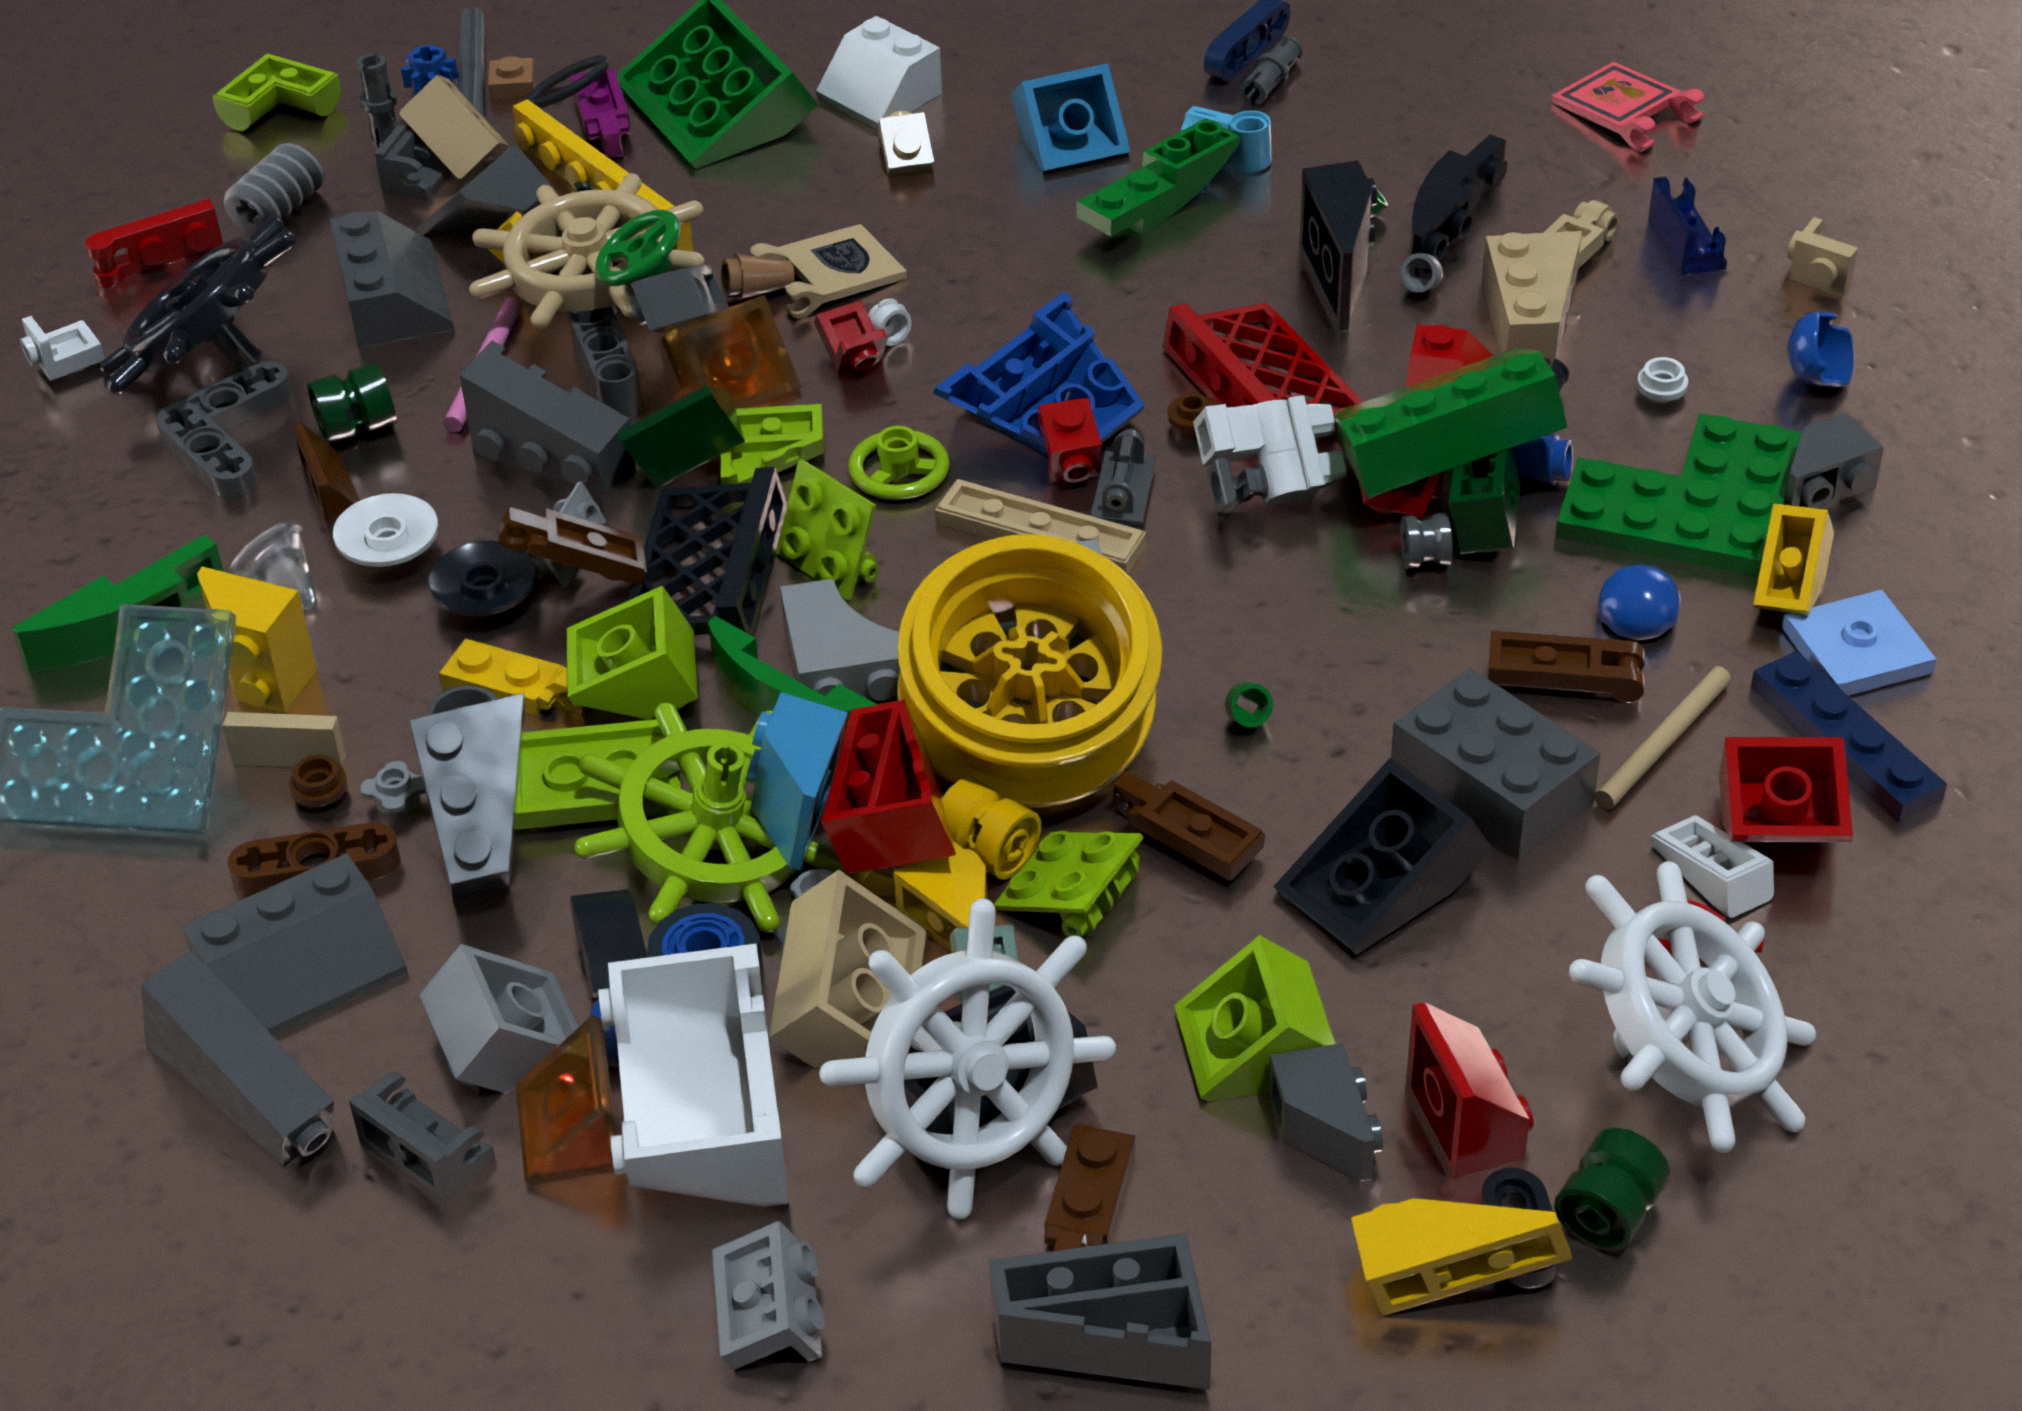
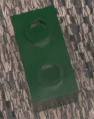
[1449,447,1521,554]

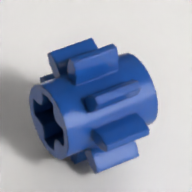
[401,45,458,96]

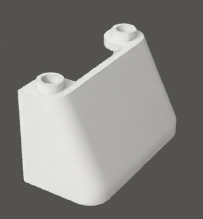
[598,944,789,1207]

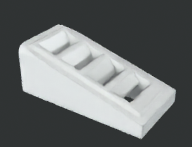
[1651,815,1774,918]

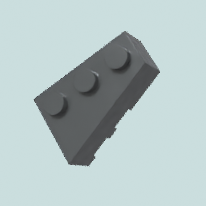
[989,1233,1211,1389]

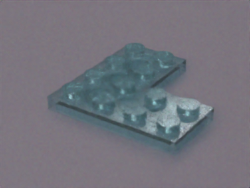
[0,604,237,834]

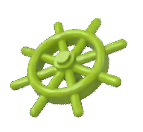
[574,703,851,933]

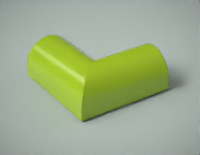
[212,53,341,131]

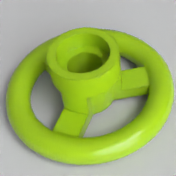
[848,426,950,500]

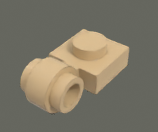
[1543,200,1620,269]

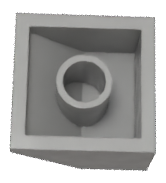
[419,944,593,1093]

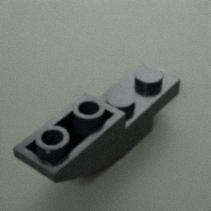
[1410,134,1507,276]

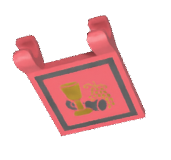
[1552,61,1705,152]

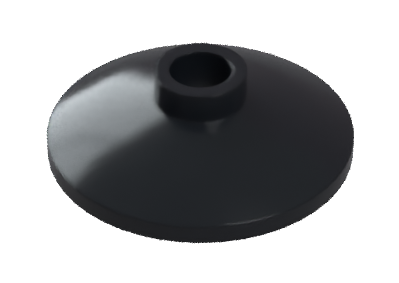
[429,541,536,616]

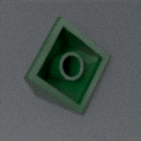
[617,385,745,489]

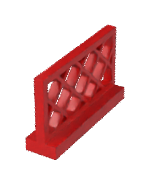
[1162,302,1363,413]

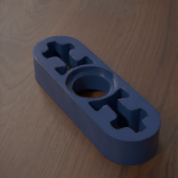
[1204,0,1291,82]

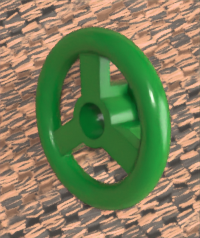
[595,210,680,286]

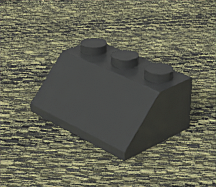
[330,211,454,348]
[182,853,408,1036]

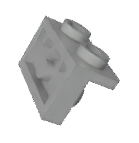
[712,1221,825,1370]

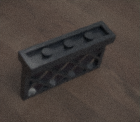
[627,467,787,636]

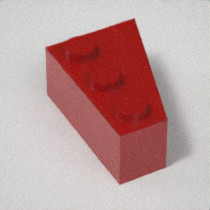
[821,699,956,874]

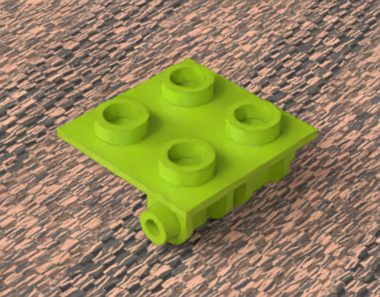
[776,459,880,601]
[993,831,1143,938]

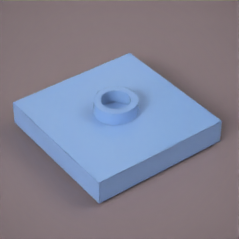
[1782,590,1937,695]

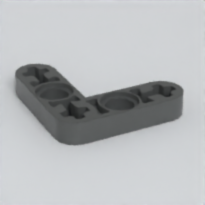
[156,361,292,499]

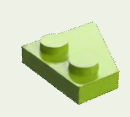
[721,404,824,485]

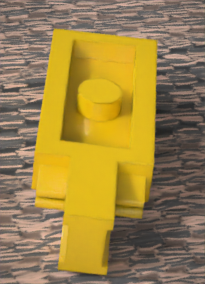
[439,638,587,716]

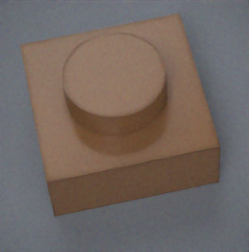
[488,56,536,100]

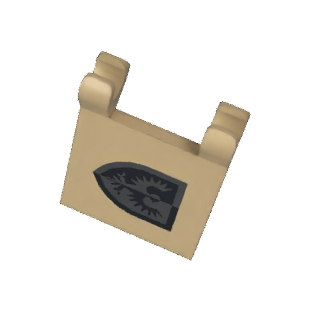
[750,224,907,319]

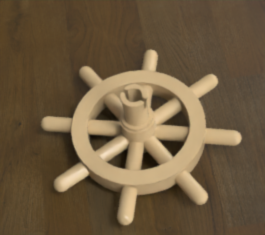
[469,173,704,330]

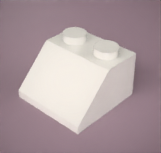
[816,16,942,130]

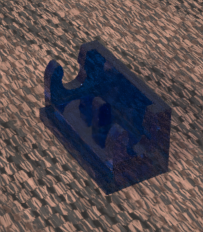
[1648,176,1727,276]

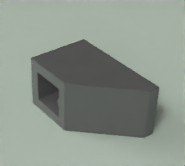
[1784,412,1884,509]
[1268,1043,1383,1181]

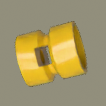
[941,777,1041,880]

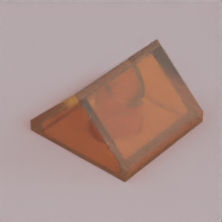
[516,1015,619,1185]

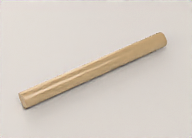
[1594,666,1731,810]

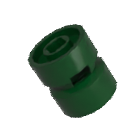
[307,362,397,445]
[1554,1127,1670,1252]

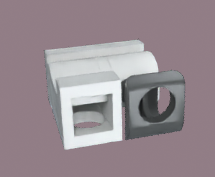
[1193,395,1347,516]

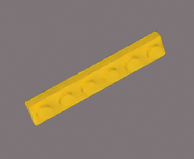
[512,99,693,251]

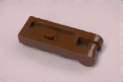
[1488,631,1645,703]

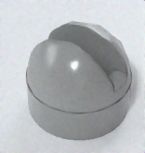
[1400,253,1443,292]

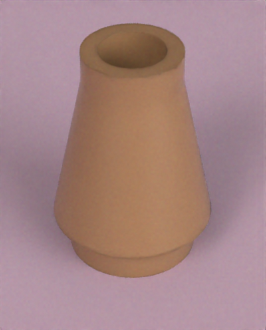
[721,253,794,302]

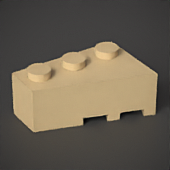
[1482,231,1582,367]

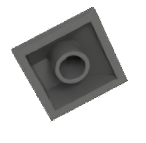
[416,144,552,236]

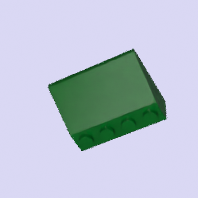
[617,0,819,169]
[1333,347,1568,498]

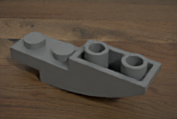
[629,265,730,333]

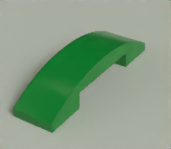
[708,616,878,746]

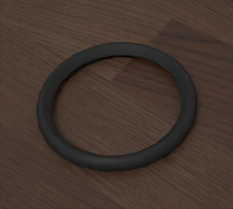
[525,55,609,109]

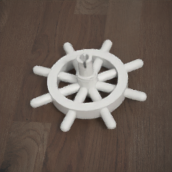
[1569,861,1816,1153]
[819,898,1116,1220]

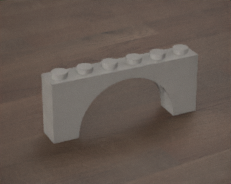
[780,539,1103,703]

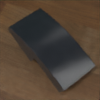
[570,889,647,1001]

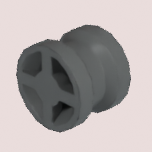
[1400,513,1452,569]

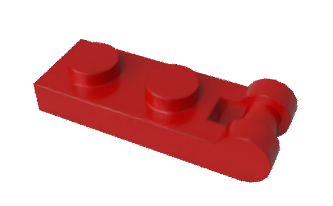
[85,199,223,288]

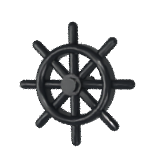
[100,216,296,395]

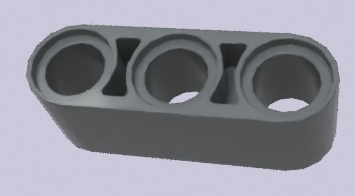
[568,306,642,419]

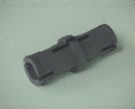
[1239,36,1303,106]
[356,53,397,145]

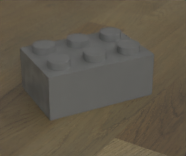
[1391,668,1601,859]

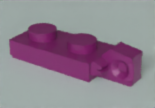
[570,68,631,158]

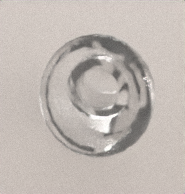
[228,521,317,611]

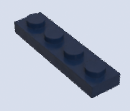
[1751,650,1947,821]

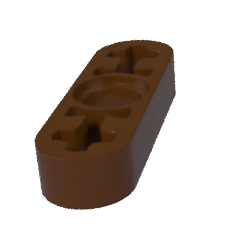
[227,822,400,897]

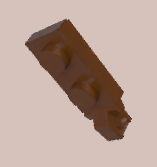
[497,507,647,586]
[1112,770,1265,881]
[1044,1124,1135,1251]

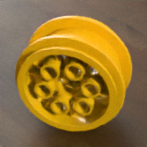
[898,534,1162,808]

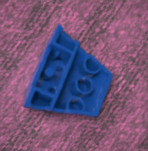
[933,290,1145,455]

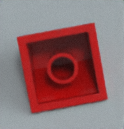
[1719,737,1853,842]
[1405,1002,1534,1179]

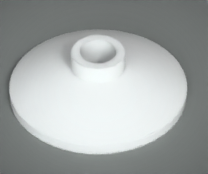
[333,493,439,567]

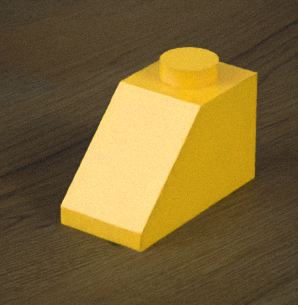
[1753,504,1834,615]
[894,840,987,953]

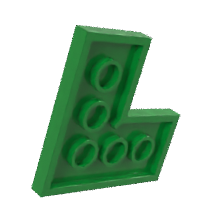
[1555,413,1802,577]

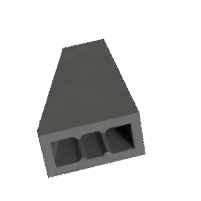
[141,950,334,1166]

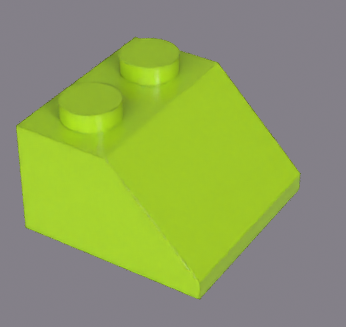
[567,585,698,720]
[1174,935,1335,1102]

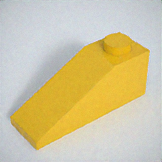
[1351,1198,1573,1316]

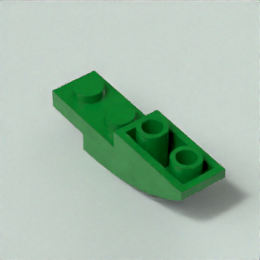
[1076,118,1240,236]
[11,534,224,672]

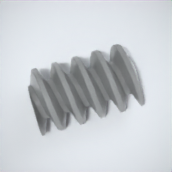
[224,143,325,235]

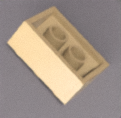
[768,870,926,1068]

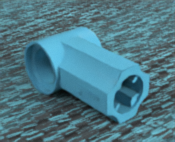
[1180,106,1272,172]

